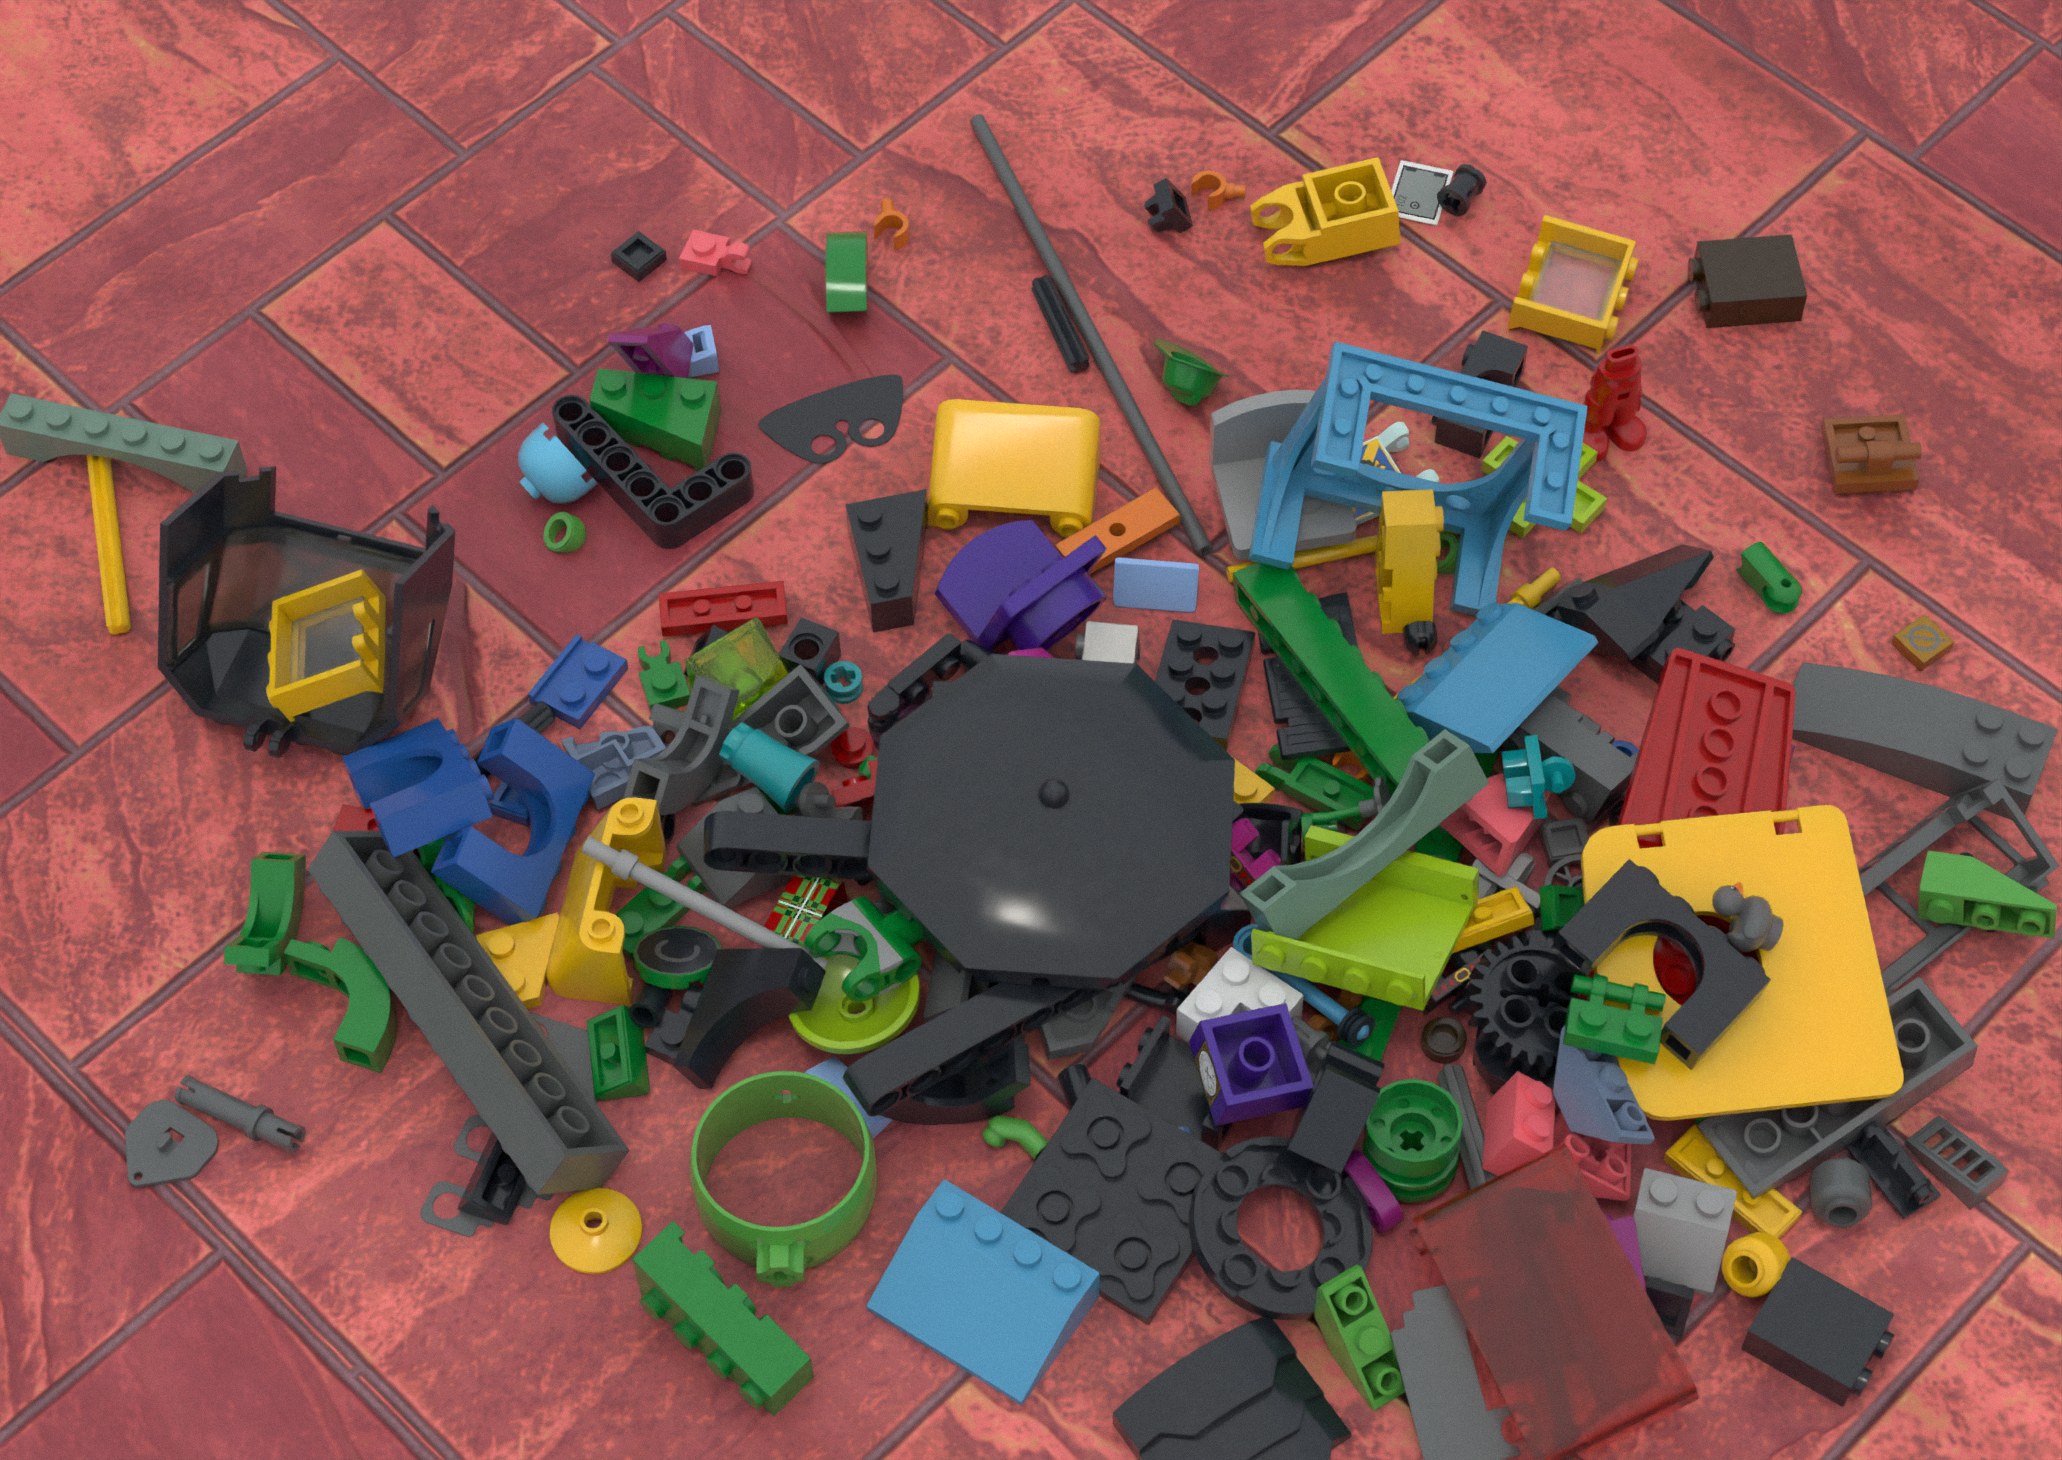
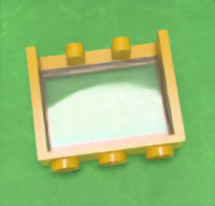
[1507,215,1639,354]
[266,569,386,722]

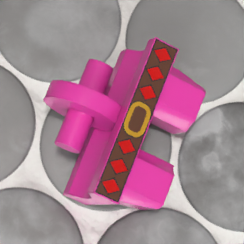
[1230,818,1284,891]

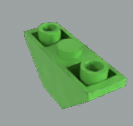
[1314,1264,1406,1411]

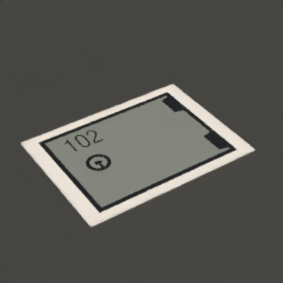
[1391,160,1454,225]

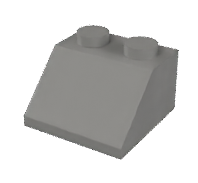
[1632,1168,1737,1297]

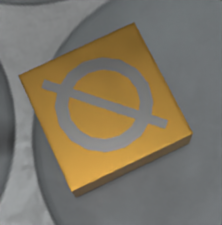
[1891,614,1954,671]

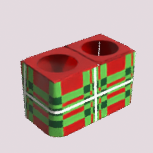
[763,875,848,949]

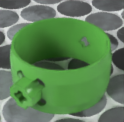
[689,1071,878,1287]

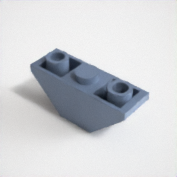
[1553,1026,1655,1145]

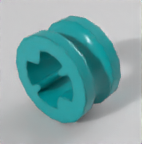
[824,661,863,704]

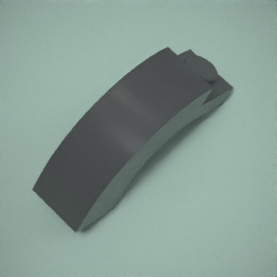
[623,675,740,815]

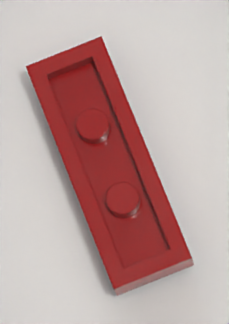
[658,581,788,637]

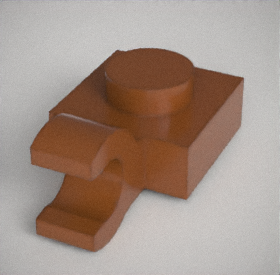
[1164,943,1219,990]

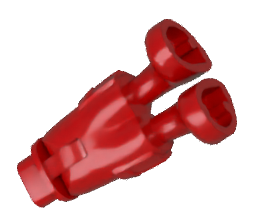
[1583,344,1647,462]

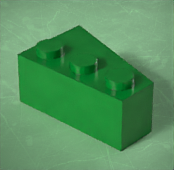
[590,368,721,472]

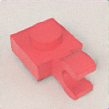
[679,230,753,276]

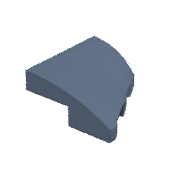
[561,725,666,810]

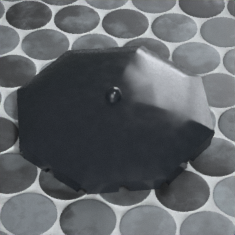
[867,654,1235,990]

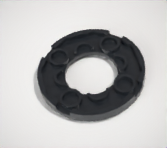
[1189,1136,1373,1320]

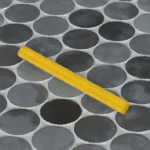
[86,455,131,635]

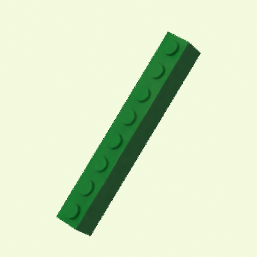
[1233,562,1430,795]

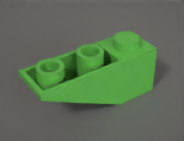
[1918,851,2057,939]

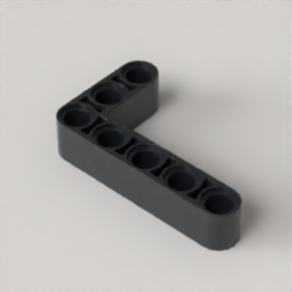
[552,395,754,549]

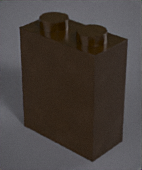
[1688,234,1807,328]

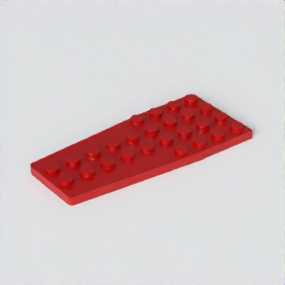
[1578,648,1796,1006]

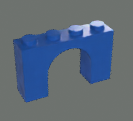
[342,718,494,858]
[431,718,595,925]

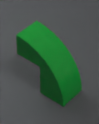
[826,231,868,312]

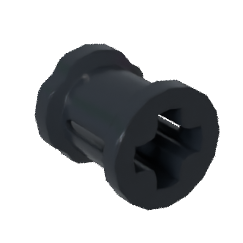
[1437,164,1487,216]

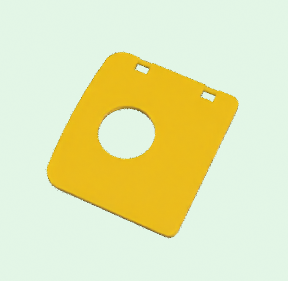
[1581,805,1904,1121]

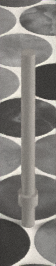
[581,836,828,969]

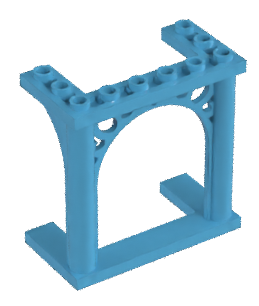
[1248,341,1588,616]

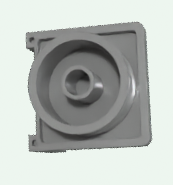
[1209,390,1357,560]

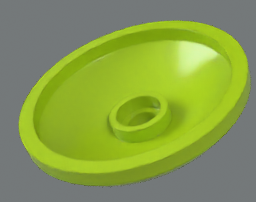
[788,954,920,1054]

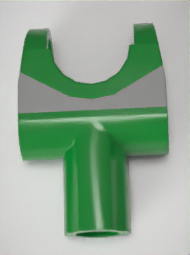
[804,897,925,1002]

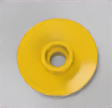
[550,1188,643,1274]

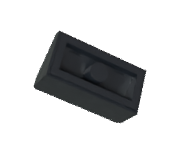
[457,1132,526,1225]

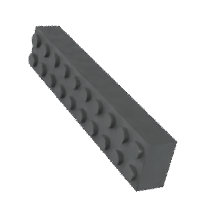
[308,831,630,1195]

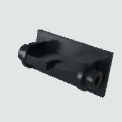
[1846,1121,1941,1219]

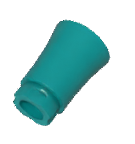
[719,722,820,812]

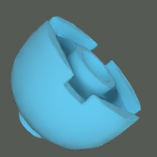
[518,422,598,504]

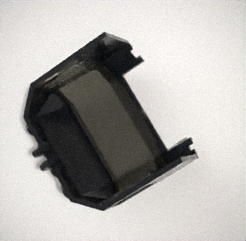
[158,466,455,758]

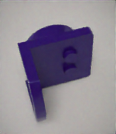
[935,520,1107,651]

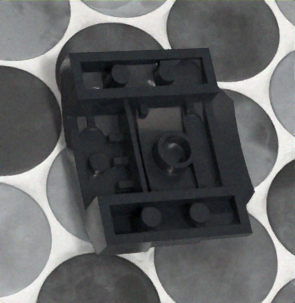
[1113,1317,1352,1460]

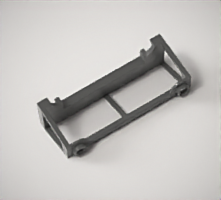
[1858,779,2059,998]

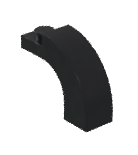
[880,1040,1030,1125]

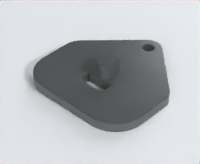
[125,1100,219,1188]

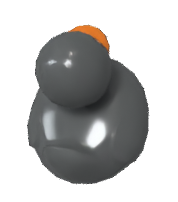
[1712,882,1783,953]

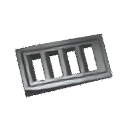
[1905,1115,2009,1210]

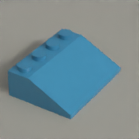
[1397,602,1599,753]
[866,1179,1100,1406]

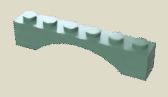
[0,393,247,494]
[1239,729,1489,940]

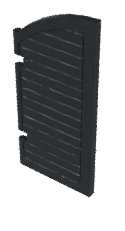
[1258,592,1359,760]

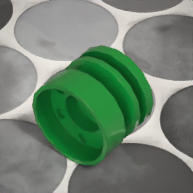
[1362,1079,1463,1203]

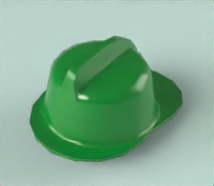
[1153,339,1229,406]

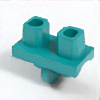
[1502,735,1576,819]

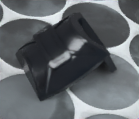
[1232,803,1302,865]

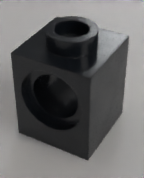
[778,617,841,686]

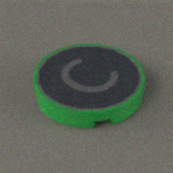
[633,926,722,990]

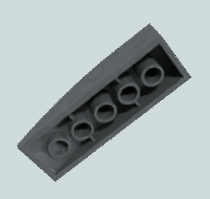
[1792,663,2058,820]
[1697,977,1978,1200]

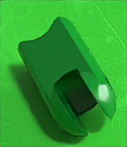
[1736,542,1802,613]

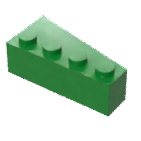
[632,1221,814,1416]

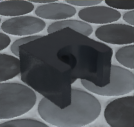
[1288,1040,1385,1173]

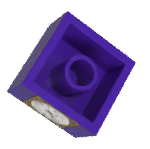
[1189,1003,1314,1126]

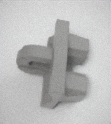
[1471,852,1541,932]

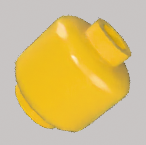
[1721,1232,1790,1298]

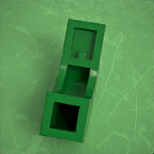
[224,852,306,975]
[284,937,397,1074]

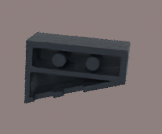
[846,489,928,633]

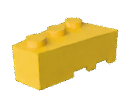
[1374,489,1444,634]

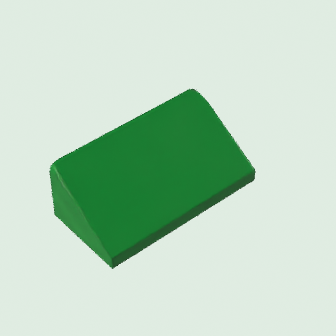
[587,1004,650,1101]

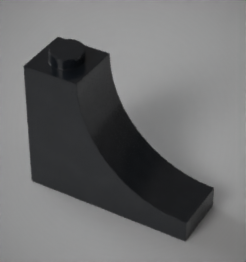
[673,948,826,1089]

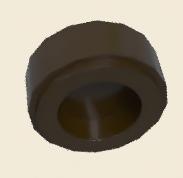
[1421,1017,1467,1064]

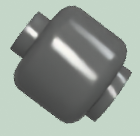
[1809,1157,1872,1228]

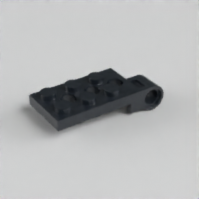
[1155,619,1255,751]

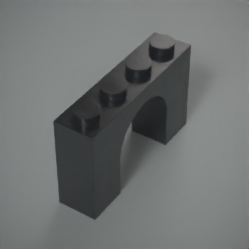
[1551,859,1771,1070]

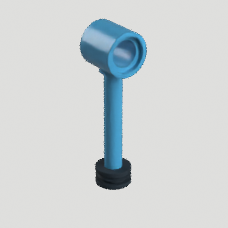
[1233,924,1375,1048]

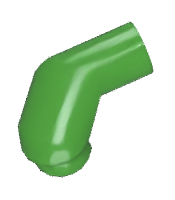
[982,1115,1049,1161]

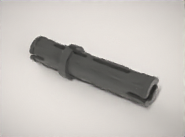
[175,1075,306,1154]

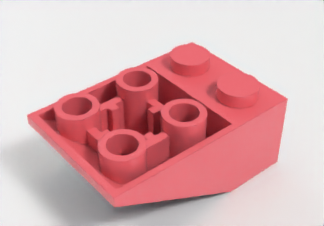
[1482,1071,1632,1201]

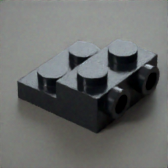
[1627,600,1735,684]

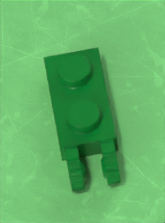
[1255,743,1374,831]
[615,855,707,961]

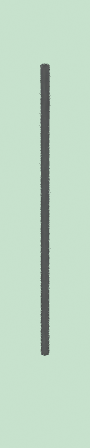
[970,114,1213,556]

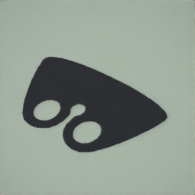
[758,375,903,464]

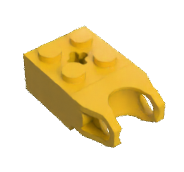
[1250,157,1401,266]

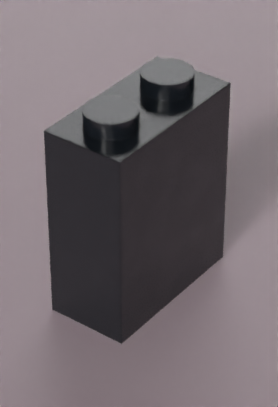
[1741,1257,1895,1407]

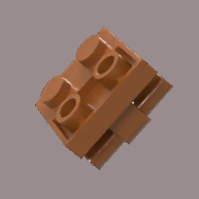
[1821,414,1922,494]

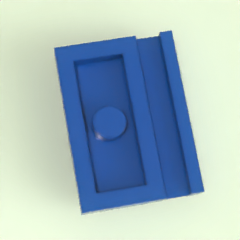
[528,634,628,729]

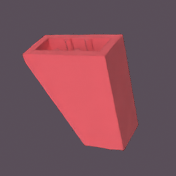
[1440,773,1553,877]

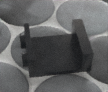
[1116,1015,1234,1151]

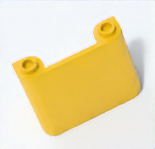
[927,399,1101,538]
[546,798,667,1006]

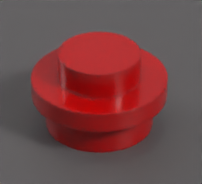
[831,727,874,769]

